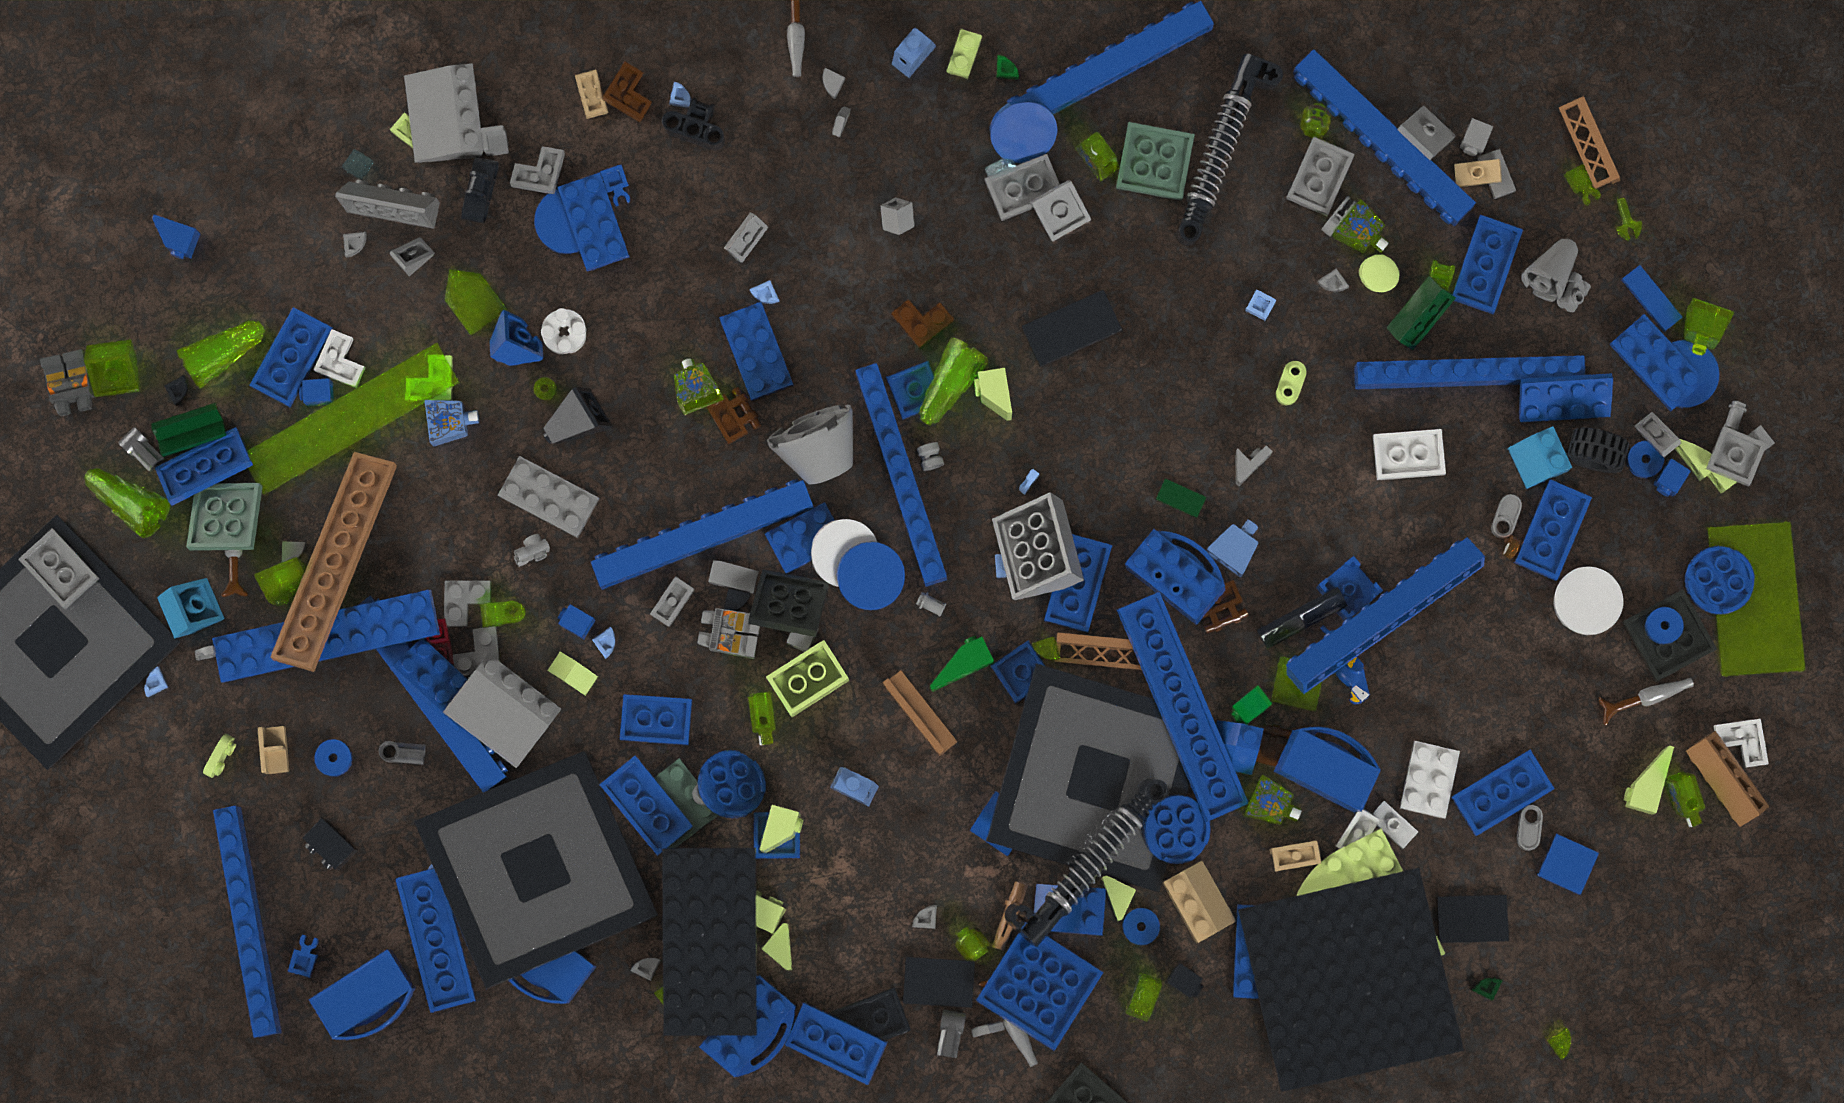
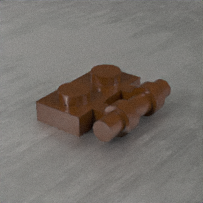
[705,387,761,445]
[1202,580,1249,634]
[1256,724,1297,767]

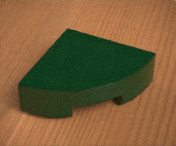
[1471,978,1503,1001]

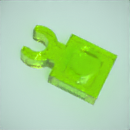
[1564,164,1601,206]

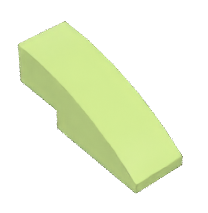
[1675,439,1736,493]

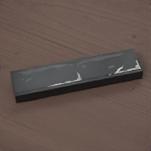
[1257,587,1348,649]

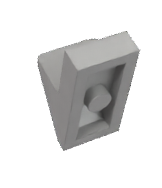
[1235,445,1273,486]

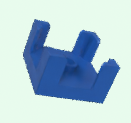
[1316,556,1383,621]

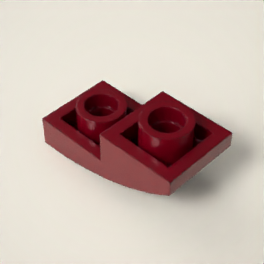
[425,618,454,665]

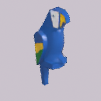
[1320,625,1369,704]

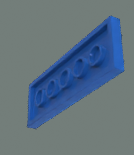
[395,868,476,1013]

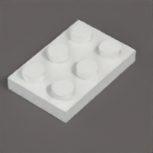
[1373,429,1446,480]
[1400,741,1460,819]

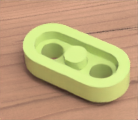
[1276,361,1306,406]
[203,733,236,778]

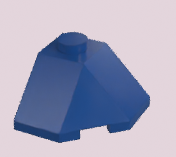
[490,310,543,366]
[1216,720,1264,775]

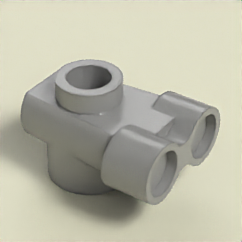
[1556,272,1591,312]
[514,534,550,567]

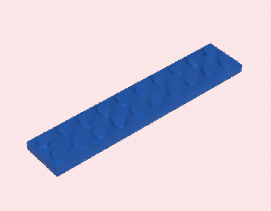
[212,590,440,683]
[1117,592,1249,822]

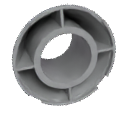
[767,404,853,484]

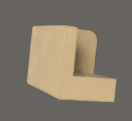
[258,726,289,774]
[1270,841,1321,872]

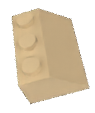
[1162,861,1236,943]

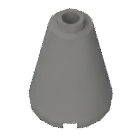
[1521,239,1578,301]

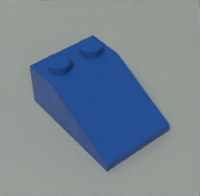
[1034,884,1106,936]

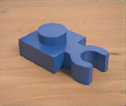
[600,165,630,207]
[288,935,319,978]

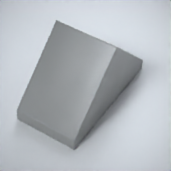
[389,237,435,276]

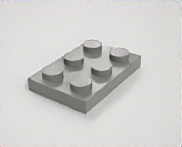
[1286,137,1355,216]
[985,154,1060,221]
[19,528,99,609]

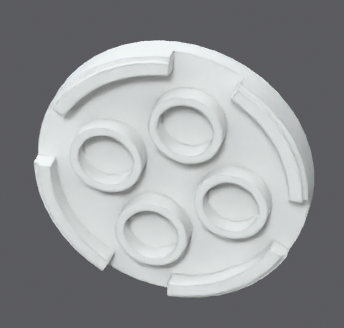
[811,519,877,587]
[1553,567,1623,635]

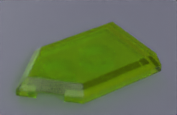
[444,269,507,336]

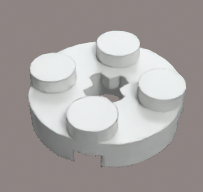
[541,308,587,354]

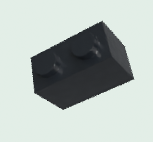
[303,818,358,871]
[1165,963,1204,999]

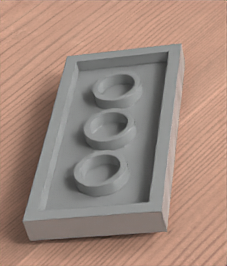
[498,456,599,538]

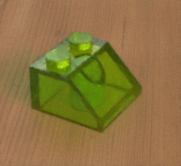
[84,339,140,397]
[254,557,307,606]

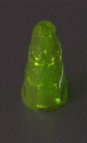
[176,320,266,389]
[919,338,989,426]
[84,468,170,538]

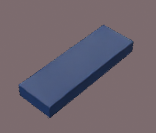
[1621,265,1682,332]

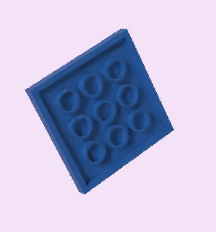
[976,922,1103,1051]

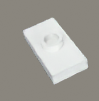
[1372,801,1418,849]

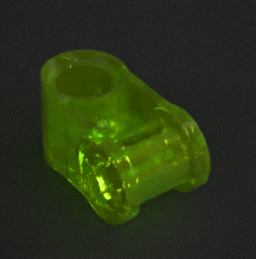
[1428,259,1455,291]
[480,600,526,628]

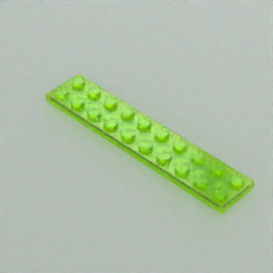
[248,343,460,494]

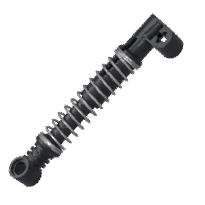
[1176,54,1283,246]
[1004,778,1168,947]

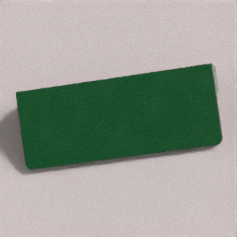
[1387,276,1456,350]
[151,402,227,457]

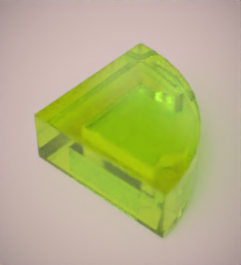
[1032,637,1060,660]
[1547,1028,1571,1060]

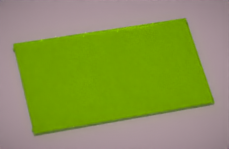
[1707,522,1805,677]

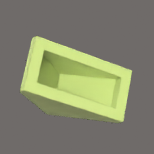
[547,652,598,696]
[1102,876,1136,921]
[762,923,792,970]

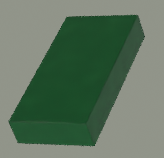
[1156,478,1206,518]

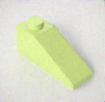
[1624,746,1674,814]

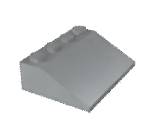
[404,64,483,163]
[335,180,440,229]
[992,492,1084,600]
[443,653,561,768]

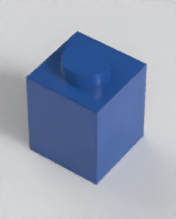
[299,378,334,406]
[1653,459,1691,497]
[558,604,596,640]

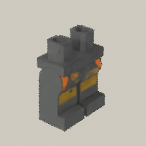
[40,349,95,416]

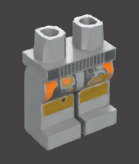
[698,608,760,659]

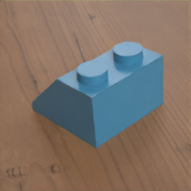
[1508,426,1572,489]
[157,578,225,638]

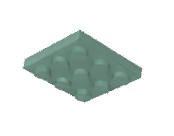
[1116,122,1195,201]
[186,483,263,551]
[654,759,718,848]

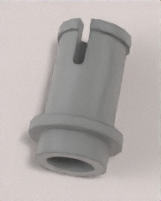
[1724,401,1747,431]
[916,592,946,617]

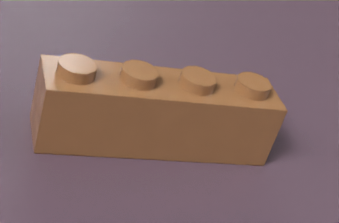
[1686,731,1769,827]

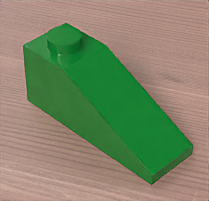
[930,635,994,692]
[1231,685,1272,725]

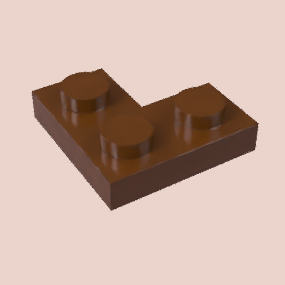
[602,61,652,122]
[891,299,954,349]

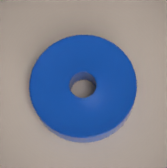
[1626,441,1664,478]
[1645,607,1684,644]
[315,739,353,777]
[1123,908,1160,945]

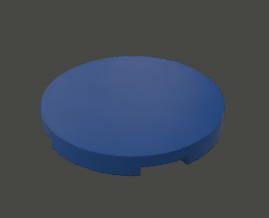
[990,99,1057,163]
[534,189,580,254]
[1672,340,1719,408]
[836,542,905,610]
[1685,546,1755,615]
[698,750,766,819]
[1142,795,1210,864]

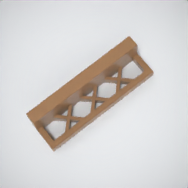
[1559,96,1621,189]
[1055,633,1142,670]
[883,670,957,756]

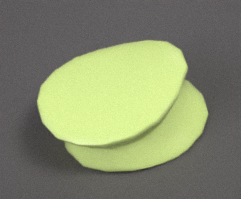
[1359,255,1400,292]

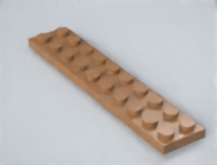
[270,452,397,672]

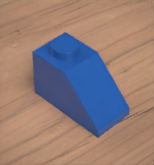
[152,215,200,259]

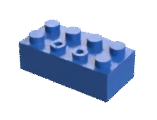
[1125,529,1225,625]
[1273,727,1381,813]
[309,949,416,1040]
[509,951,596,1004]
[699,975,796,1077]

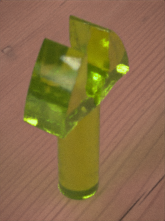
[1616,198,1642,241]

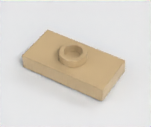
[575,70,608,119]
[1454,159,1502,187]

